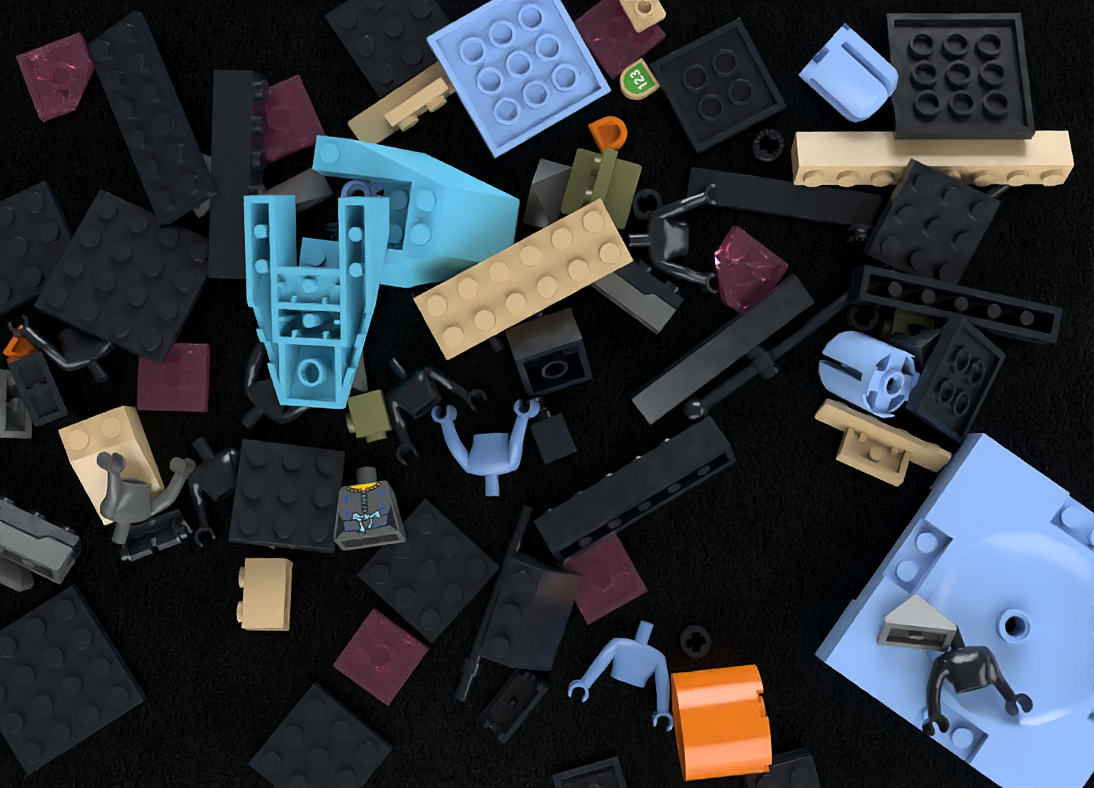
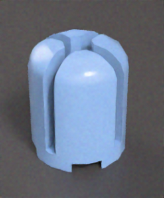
[799,23,899,123]
[818,331,921,418]

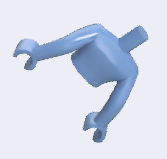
[431,399,540,496]
[568,620,674,731]

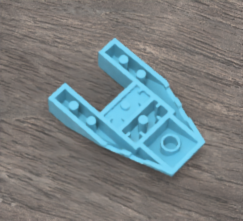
[299,135,520,288]
[244,195,390,409]

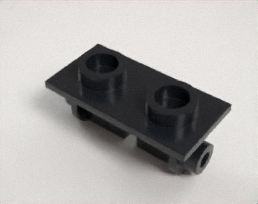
[119,509,193,562]

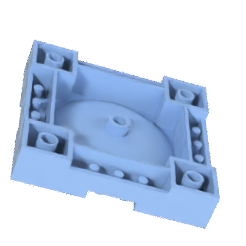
[815,433,1094,788]

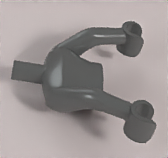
[97,451,197,544]

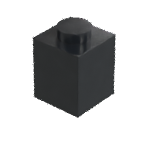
[530,410,577,464]

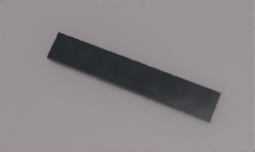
[686,167,891,226]
[629,274,815,425]

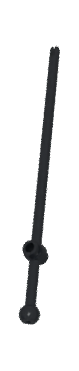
[682,184,1010,424]

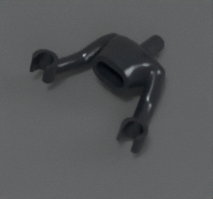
[625,184,720,293]
[7,315,116,383]
[240,326,313,430]
[385,357,490,466]
[188,437,241,547]
[922,625,1033,736]

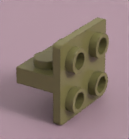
[560,148,642,230]

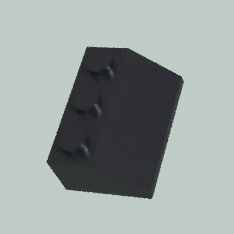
[479,552,583,671]

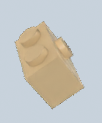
[237,558,293,631]

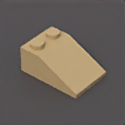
[58,406,165,525]

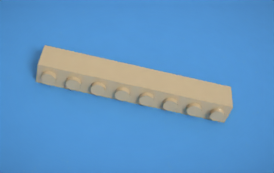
[791,131,1074,187]

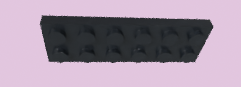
[86,11,218,225]

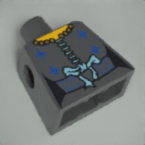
[334,467,406,551]

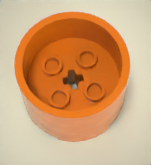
[670,664,772,781]

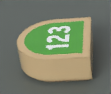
[620,58,660,100]

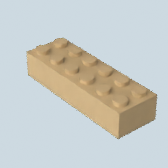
[413,198,633,360]

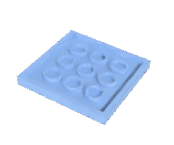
[426,0,611,159]

